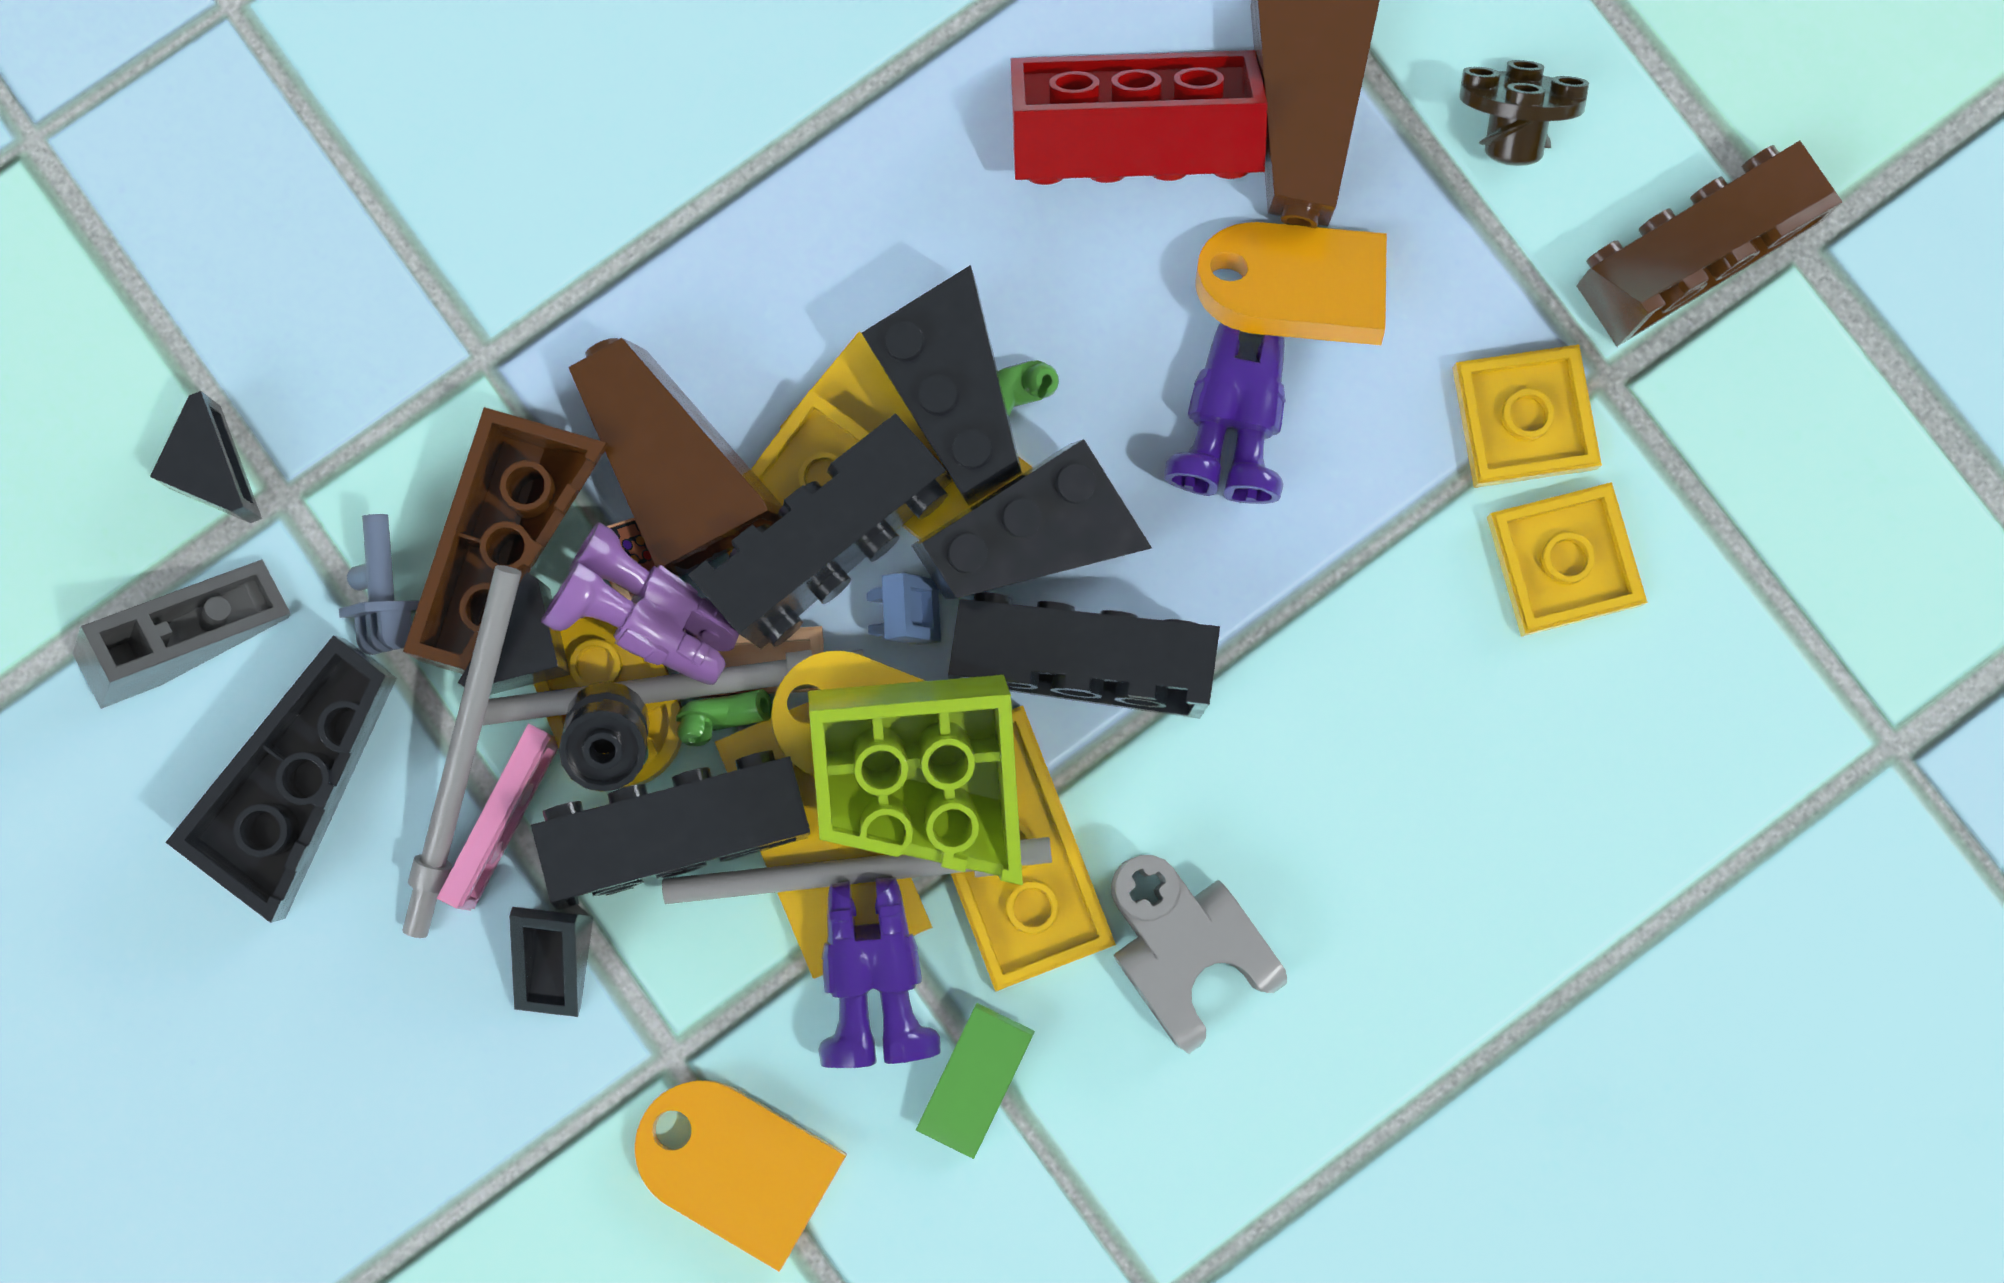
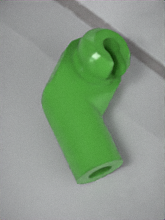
[998,360,1059,417]
[676,689,772,747]

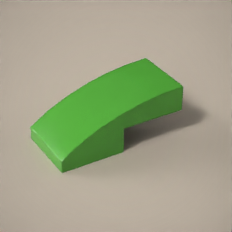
[915,1003,1035,1159]

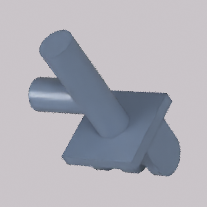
[339,514,420,655]

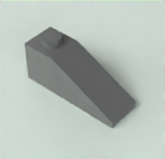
[73,559,291,709]

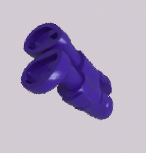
[1164,322,1286,504]
[818,877,941,1068]

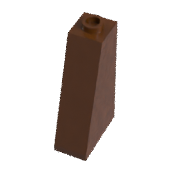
[1250,0,1380,228]
[568,338,782,577]

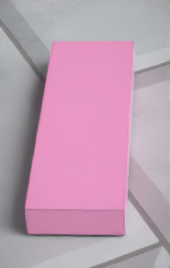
[436,723,558,911]

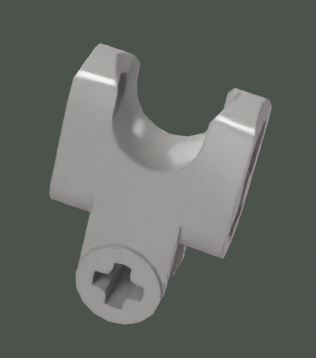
[1111,855,1288,1054]

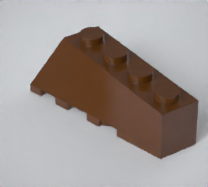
[1576,140,1842,347]
[403,407,609,674]

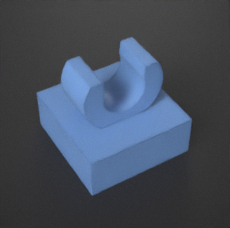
[867,572,941,645]

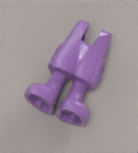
[542,522,739,685]

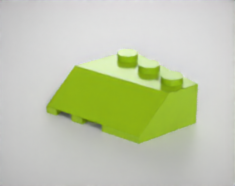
[808,675,1023,885]

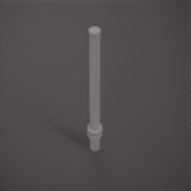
[402,565,521,938]
[482,649,864,726]
[662,837,1052,904]

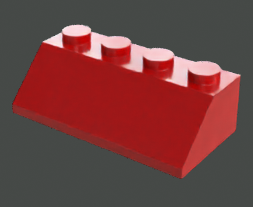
[1010,50,1268,185]

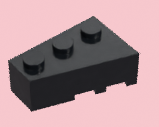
[862,265,1022,506]
[911,439,1152,599]

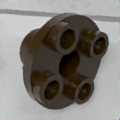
[1459,60,1589,166]

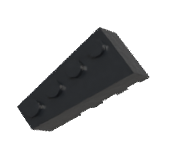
[688,413,952,649]
[948,592,1220,719]
[165,635,397,923]
[531,750,810,910]

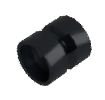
[559,681,650,792]

